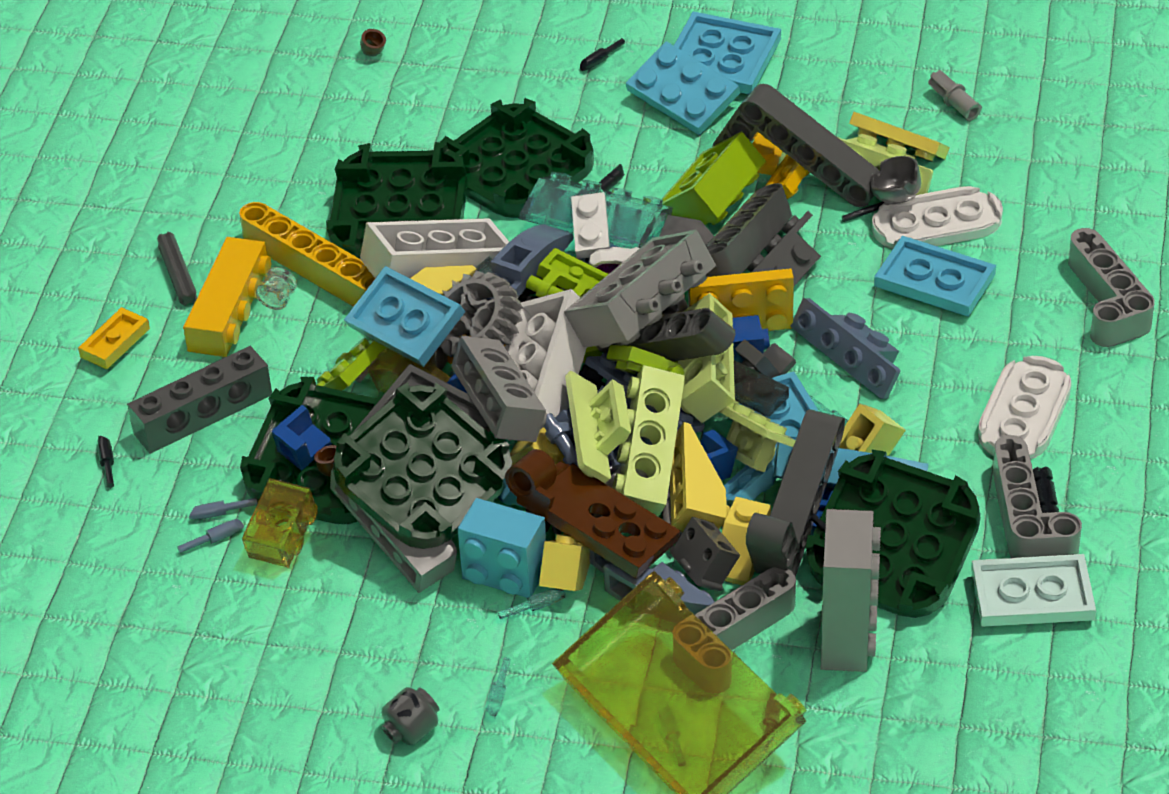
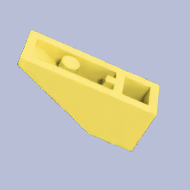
[670,422,730,532]

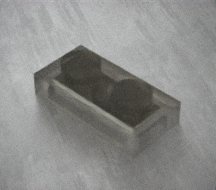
[734,360,789,418]

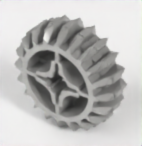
[440,270,523,358]

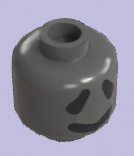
[381,687,440,745]

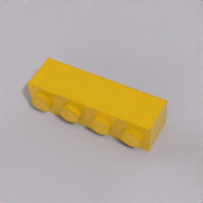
[183,237,271,357]

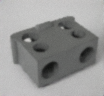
[670,517,740,592]

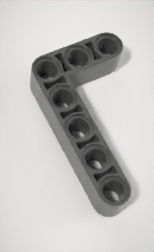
[712,84,880,207]
[687,183,793,291]
[596,308,736,361]
[746,409,845,577]

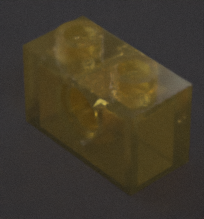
[242,478,317,568]

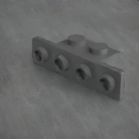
[746,211,821,286]

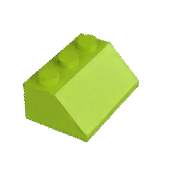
[653,131,766,225]

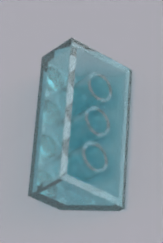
[519,172,673,249]

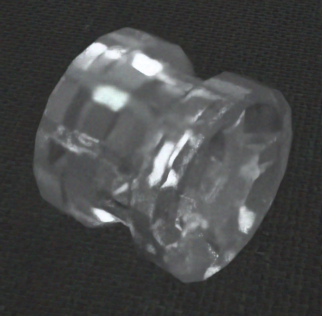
[256,267,297,310]

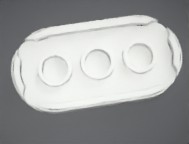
[872,186,1003,249]
[978,356,1071,459]

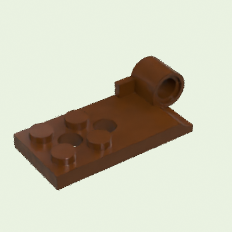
[505,449,680,578]

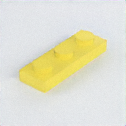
[849,112,950,162]

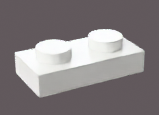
[571,192,610,259]

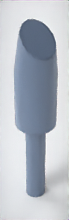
[189,498,258,520]
[177,519,244,553]

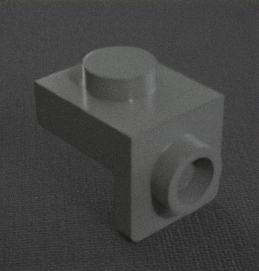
[735,339,796,380]

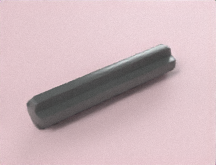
[157,232,197,305]

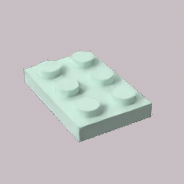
[971,554,1096,627]

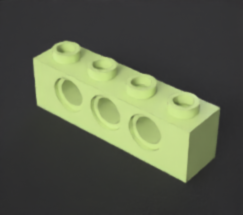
[678,293,735,423]
[612,365,685,516]

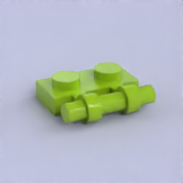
[526,248,608,298]
[317,338,387,391]
[606,345,685,375]

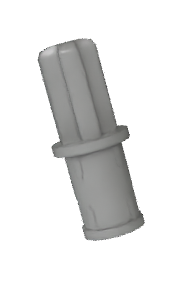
[928,70,982,121]

